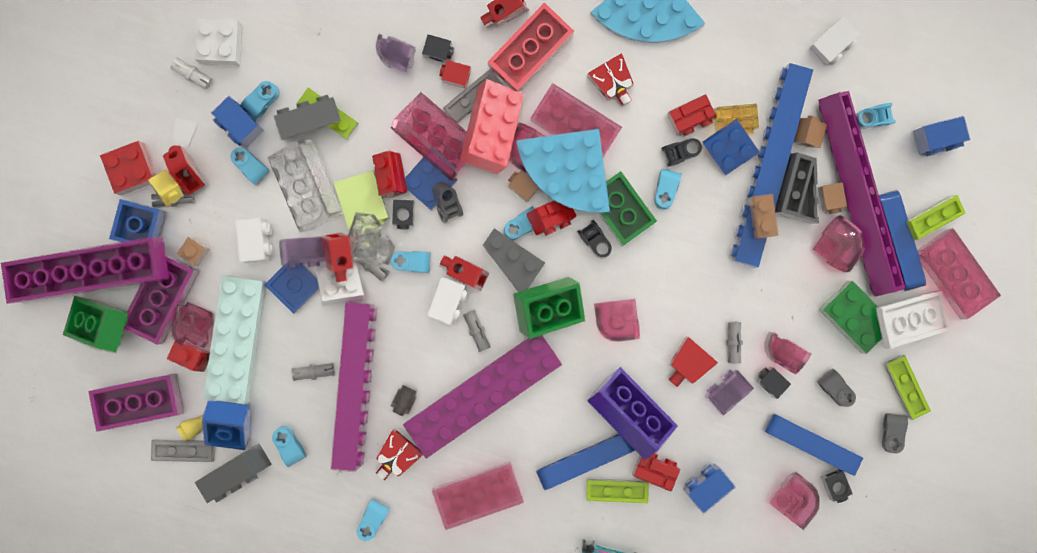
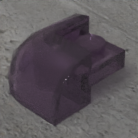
[375,34,416,73]

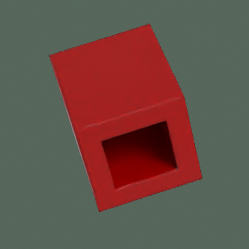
[439,60,471,89]

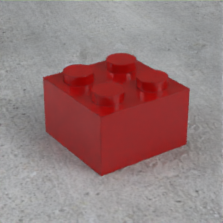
[100,141,156,196]

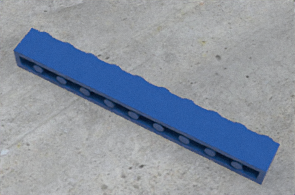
[730,63,814,268]

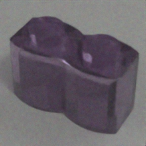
[705,369,754,416]

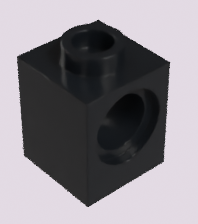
[422,34,455,63]
[392,200,415,230]
[756,367,791,399]
[821,469,853,503]

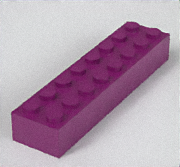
[1,237,169,304]
[331,302,377,472]
[403,335,562,459]

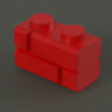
[667,94,716,137]
[372,151,407,198]
[526,200,577,236]
[632,453,680,492]

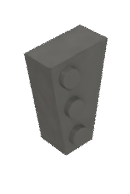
[274,95,341,140]
[775,152,819,224]
[483,228,545,292]
[194,443,272,503]

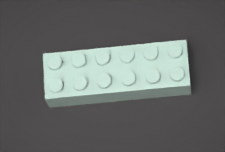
[203,275,267,404]

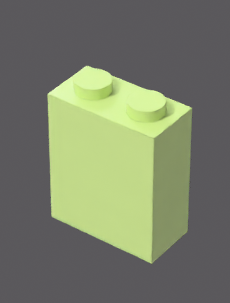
[334,170,390,233]

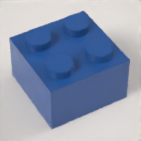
[211,96,265,147]
[913,116,970,157]
[109,199,166,242]
[202,400,251,450]
[683,463,736,514]

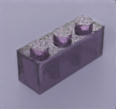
[279,236,340,269]

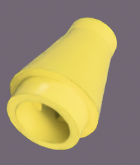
[176,415,203,441]

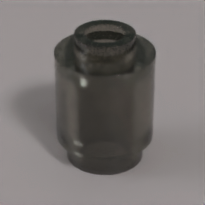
[390,385,417,416]

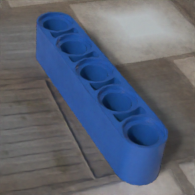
[879,190,926,291]
[764,413,864,476]
[536,434,635,490]

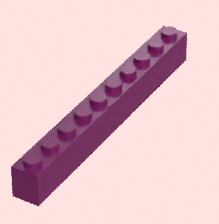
[818,91,905,297]

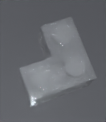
[348,212,395,265]

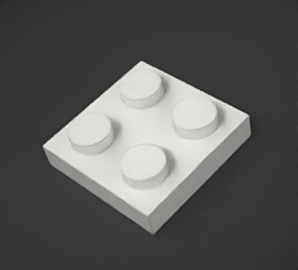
[316,262,364,306]

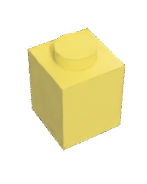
[148,169,184,207]

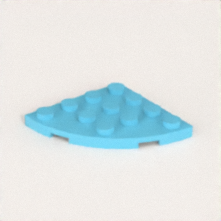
[590,0,705,43]
[516,129,610,213]

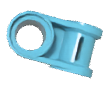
[241,81,280,120]
[856,103,896,129]
[230,147,270,185]
[654,169,682,210]
[504,206,534,240]
[391,251,430,273]
[272,426,307,467]
[357,500,390,541]

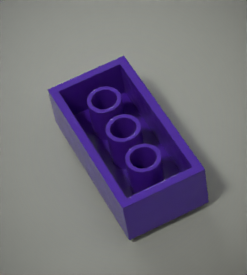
[587,367,678,460]

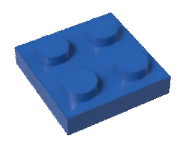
[703,119,760,175]
[405,153,458,211]
[265,256,319,314]

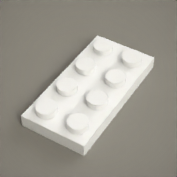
[876,290,951,349]

